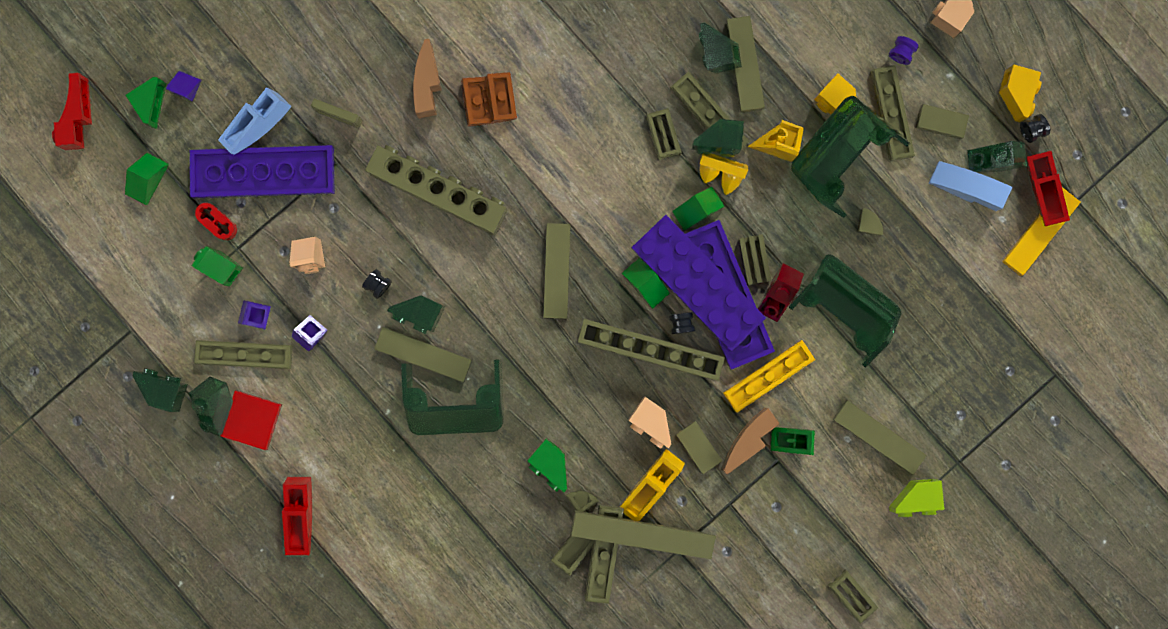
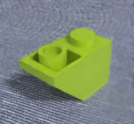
[889,479,944,517]

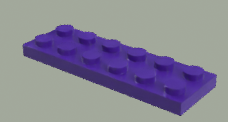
[190,145,335,198]
[631,215,766,351]
[685,220,775,370]

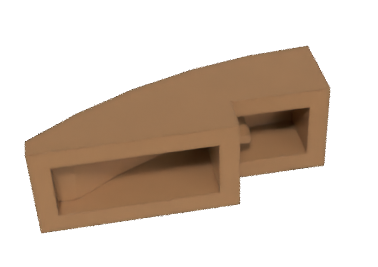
[413,39,442,119]
[722,408,780,474]

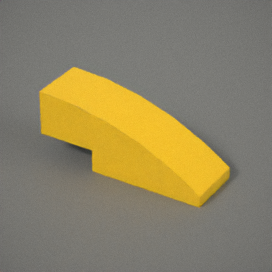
[620,449,685,521]

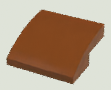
[461,72,517,127]

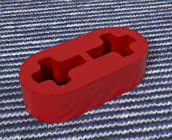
[195,203,237,241]

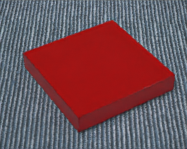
[220,390,282,450]

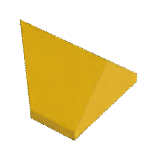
[747,120,804,162]

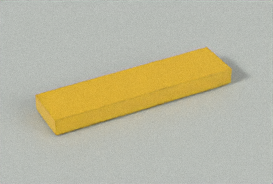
[1002,187,1081,276]
[723,340,816,413]

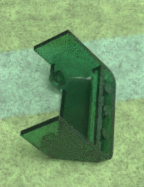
[791,96,910,218]
[788,254,902,368]
[401,359,504,435]

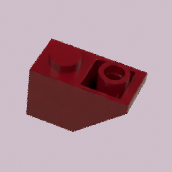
[757,263,804,322]

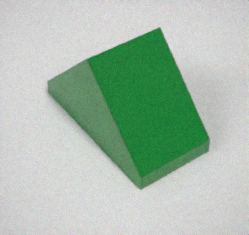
[125,77,167,129]
[125,153,169,205]
[672,187,725,231]
[621,258,670,309]
[771,427,815,455]

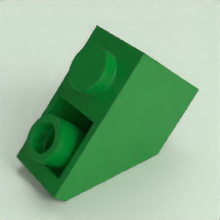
[191,246,243,287]
[527,438,567,492]

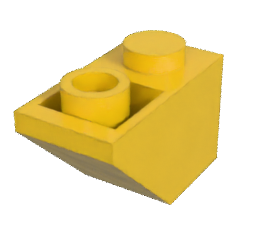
[999,64,1042,123]
[814,73,858,130]

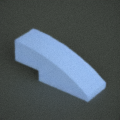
[218,87,292,155]
[929,161,1012,211]

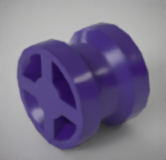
[888,36,919,65]

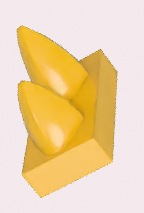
[700,151,748,195]

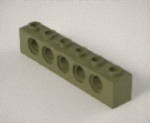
[365,145,507,236]
[578,319,725,381]

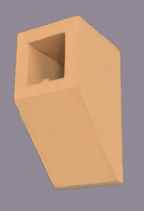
[931,0,974,38]
[290,237,325,274]
[628,397,671,449]

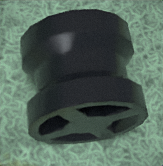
[1020,114,1050,143]
[362,269,392,299]
[669,312,695,335]

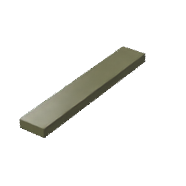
[570,511,716,559]

